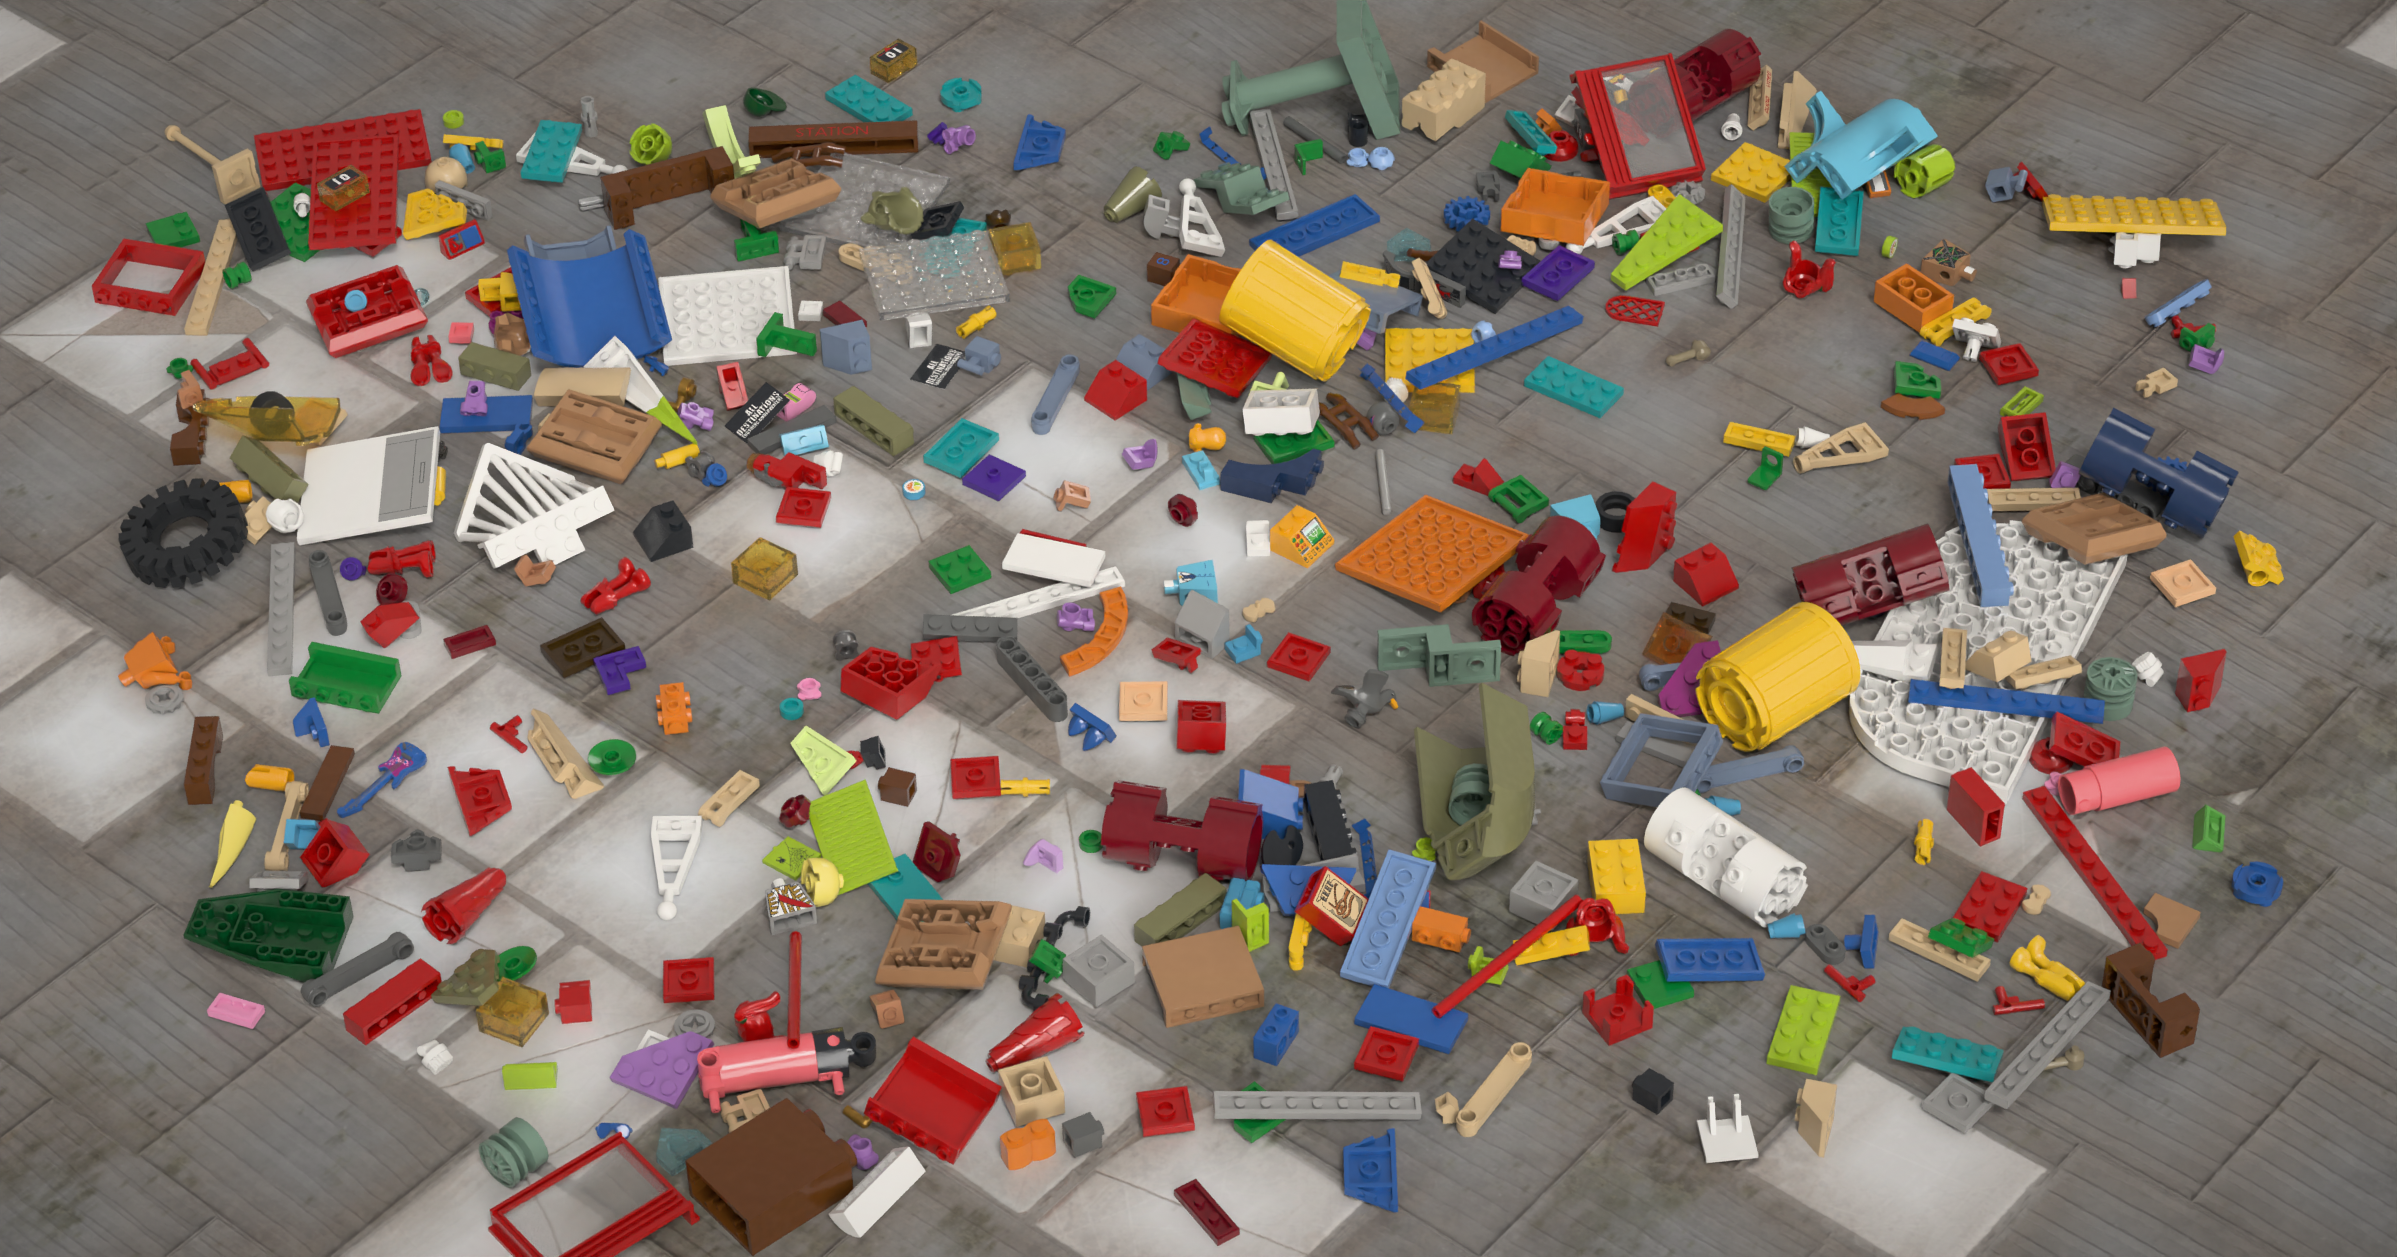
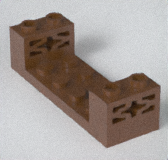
[600,146,735,230]

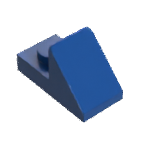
[293,697,330,748]

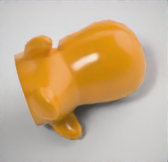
[1189,423,1226,452]

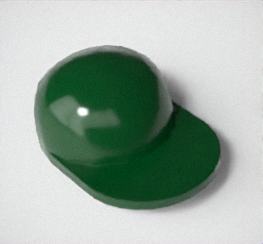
[743,88,787,117]

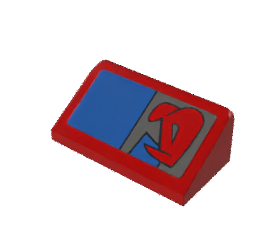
[438,219,485,260]

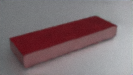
[1174,1179,1240,1246]

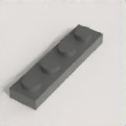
[923,614,1018,642]

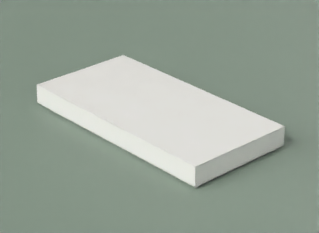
[1002,533,1105,587]

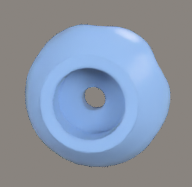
[1368,147,1395,170]
[1471,320,1496,343]

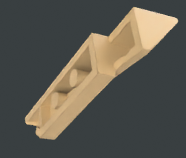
[1778,71,1817,149]
[527,708,605,799]

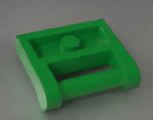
[1488,475,1549,523]

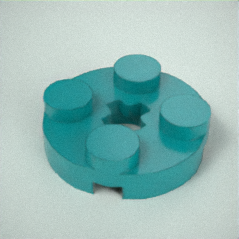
[940,78,982,112]

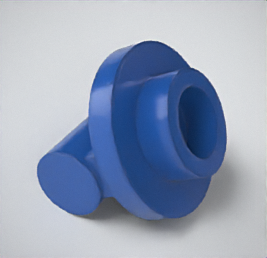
[702,463,727,487]

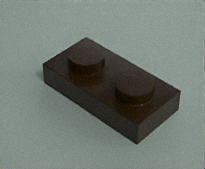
[1663,602,1716,635]

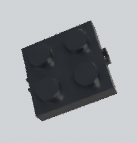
[910,201,964,241]

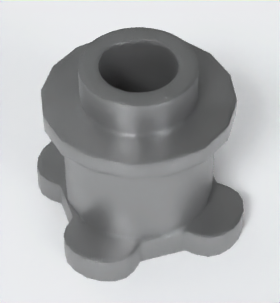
[685,451,715,480]
[833,630,859,661]

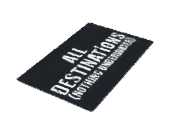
[910,344,966,389]
[725,382,790,444]

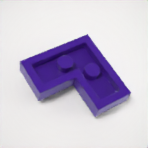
[593,646,646,695]

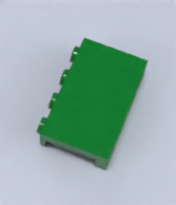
[289,642,402,714]

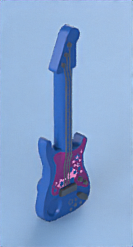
[337,742,427,818]

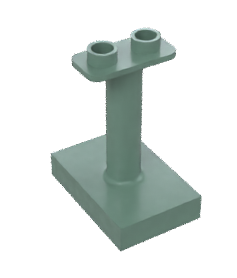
[1222,0,1400,140]

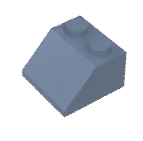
[819,320,872,375]
[1116,334,1172,391]

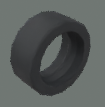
[1596,491,1635,533]

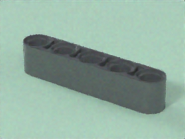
[2065,454,2167,519]
[996,636,1068,722]

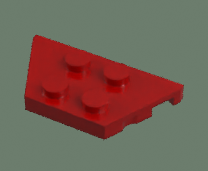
[447,766,512,836]

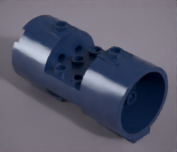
[2078,408,2239,538]

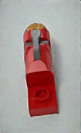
[746,452,827,490]

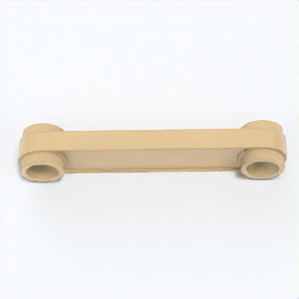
[265,781,309,871]
[1456,1042,1532,1137]

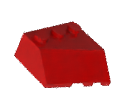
[1612,481,1677,573]
[841,647,942,720]

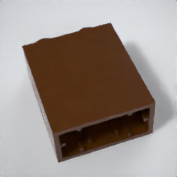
[685,1098,857,1256]

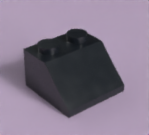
[633,500,694,562]

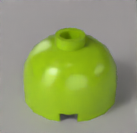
[629,124,673,166]

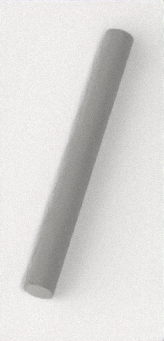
[1375,449,1392,516]

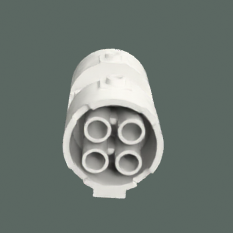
[1644,788,1808,927]

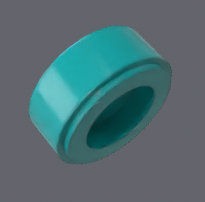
[779,698,804,720]

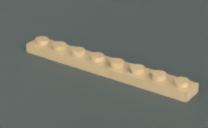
[184,219,238,336]

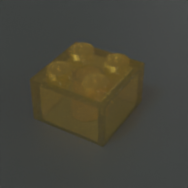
[988,222,1041,276]

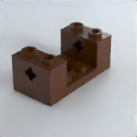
[2102,943,2200,1058]

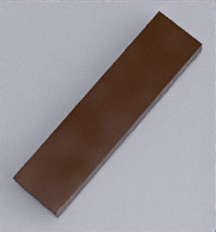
[299,745,355,821]

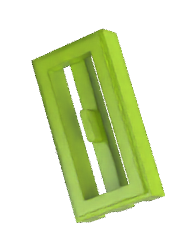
[2000,386,2044,417]

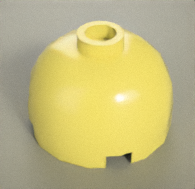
[801,858,844,907]

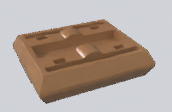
[710,158,841,228]
[527,389,662,484]
[2022,493,2167,565]
[875,899,1012,990]

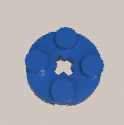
[2232,861,2283,907]

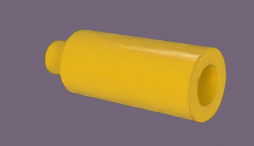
[654,443,700,469]
[434,466,446,506]

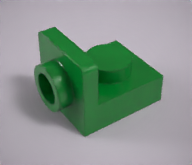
[1029,939,1066,984]

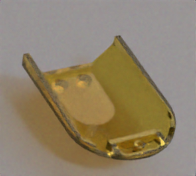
[193,396,341,446]

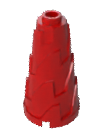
[421,868,506,944]
[985,993,1085,1073]

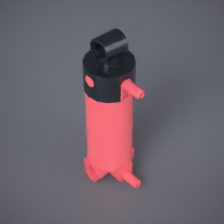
[697,1027,876,1113]

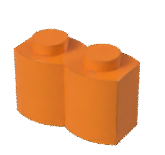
[1000,1119,1056,1170]

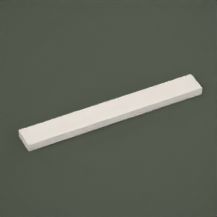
[952,566,1125,618]

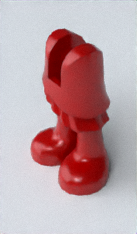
[410,335,453,386]
[368,540,436,578]
[580,557,651,615]

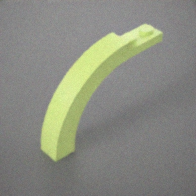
[703,105,761,179]

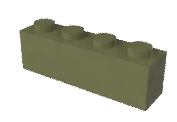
[833,386,914,456]
[230,435,309,503]
[1134,873,1227,947]

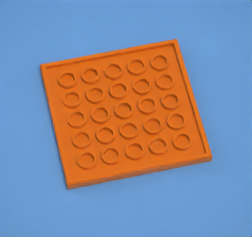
[1335,495,1529,613]

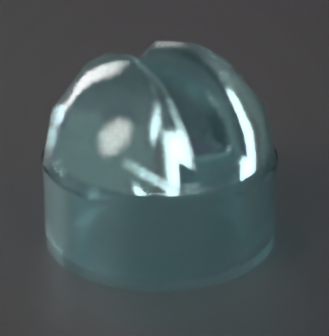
[414,288,430,306]

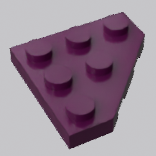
[1657,640,1721,718]

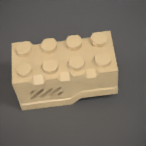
[1402,58,1486,141]

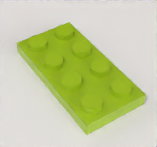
[1766,985,1840,1075]

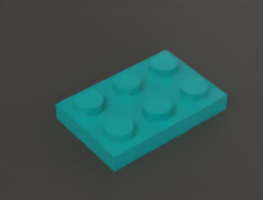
[923,418,999,478]

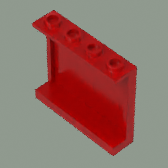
[864,1036,1002,1165]

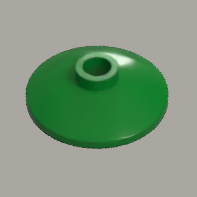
[588,739,636,775]
[497,946,537,982]

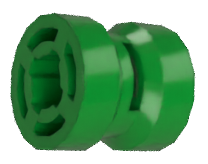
[1612,229,1640,255]
[222,262,252,289]
[1530,712,1563,745]

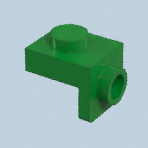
[1153,131,1191,160]
[474,141,506,174]
[2179,323,2216,352]

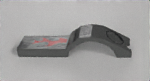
[1383,250,1466,308]

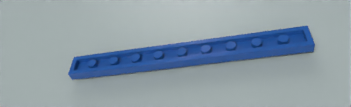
[1405,306,1584,390]

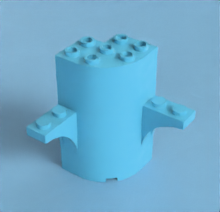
[1784,91,1938,200]

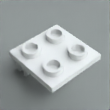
[1697,1094,1758,1163]

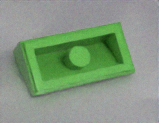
[2192,804,2225,852]

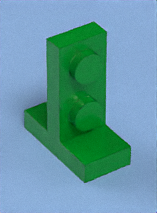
[734,219,779,262]
[756,312,817,357]

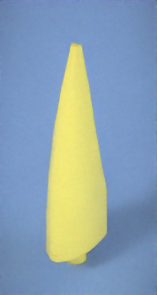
[209,800,256,888]

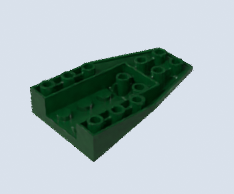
[183,889,354,982]

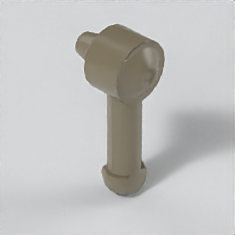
[1666,340,1711,367]
[2043,1045,2085,1071]

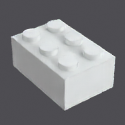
[1243,389,1320,436]

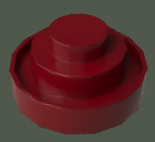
[1168,494,1198,527]
[376,573,408,604]
[779,794,811,828]

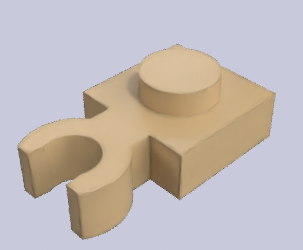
[2135,368,2178,398]

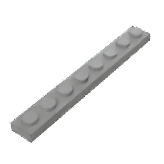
[1249,109,1298,220]
[1716,184,1746,309]
[267,542,296,676]
[1984,981,2111,1109]
[1212,1091,1422,1120]

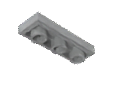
[435,180,493,221]
[1646,263,1715,296]

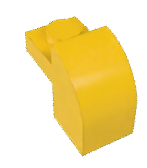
[478,272,521,311]

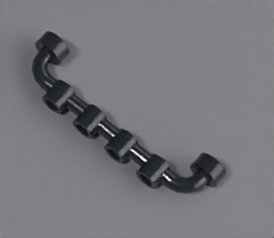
[1019,906,1090,1011]

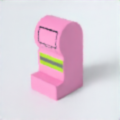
[777,383,816,421]

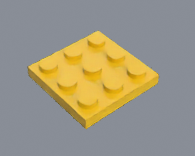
[1711,142,1791,203]

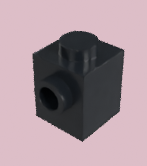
[1632,1068,1674,1115]

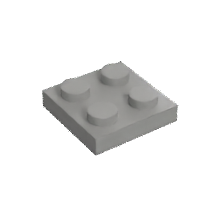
[249,870,309,892]
[1922,1073,1994,1133]

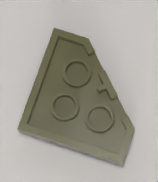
[431,949,500,1006]

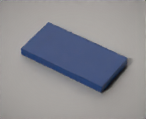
[440,395,533,433]
[1655,938,1765,982]
[1354,984,1468,1054]

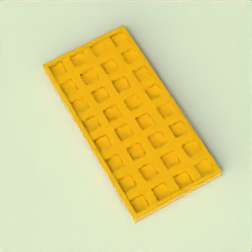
[2042,194,2226,236]

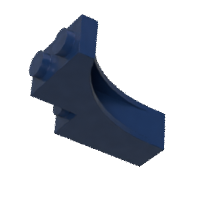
[1220,449,1324,504]

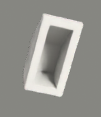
[905,312,932,348]

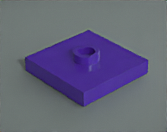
[962,454,1026,501]

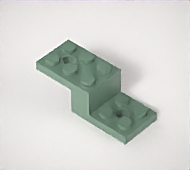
[1194,162,1290,215]
[1377,624,1501,687]

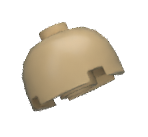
[425,157,468,193]

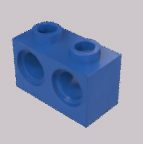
[1253,1003,1299,1066]

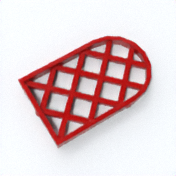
[1605,295,1665,327]

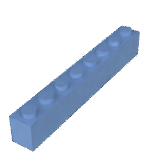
[1947,464,2014,607]

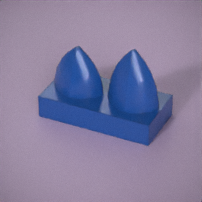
[1068,703,1117,751]

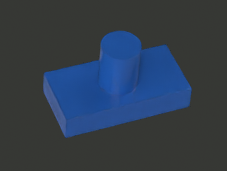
[1844,915,1879,969]

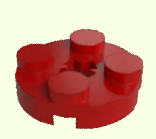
[1557,650,1604,691]

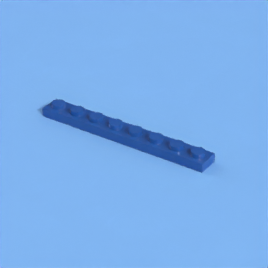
[1908,679,2105,724]

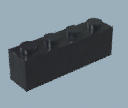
[1303,780,1357,861]

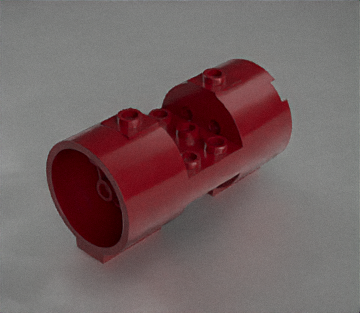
[1628,29,1761,139]
[1472,516,1606,656]
[1791,523,1950,626]
[1101,780,1263,883]

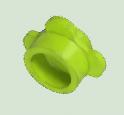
[1412,837,1437,861]

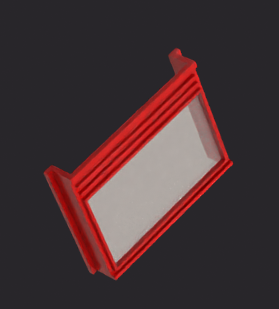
[1569,53,1706,200]
[488,1131,700,1257]

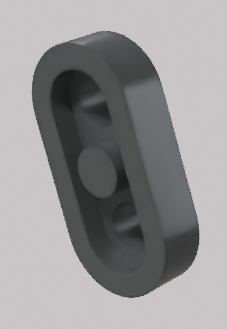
[1805,924,1846,965]

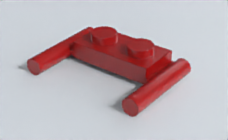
[190,338,269,390]

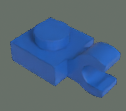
[505,423,533,455]

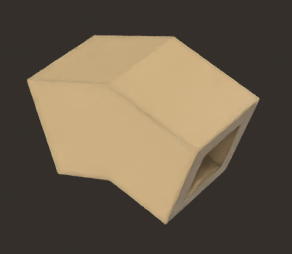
[1435,1092,1459,1124]

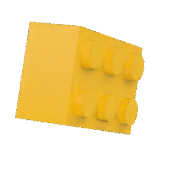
[1587,839,1646,914]

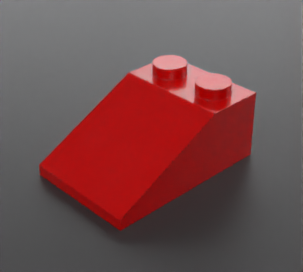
[1998,412,2056,482]
[1177,700,1226,753]

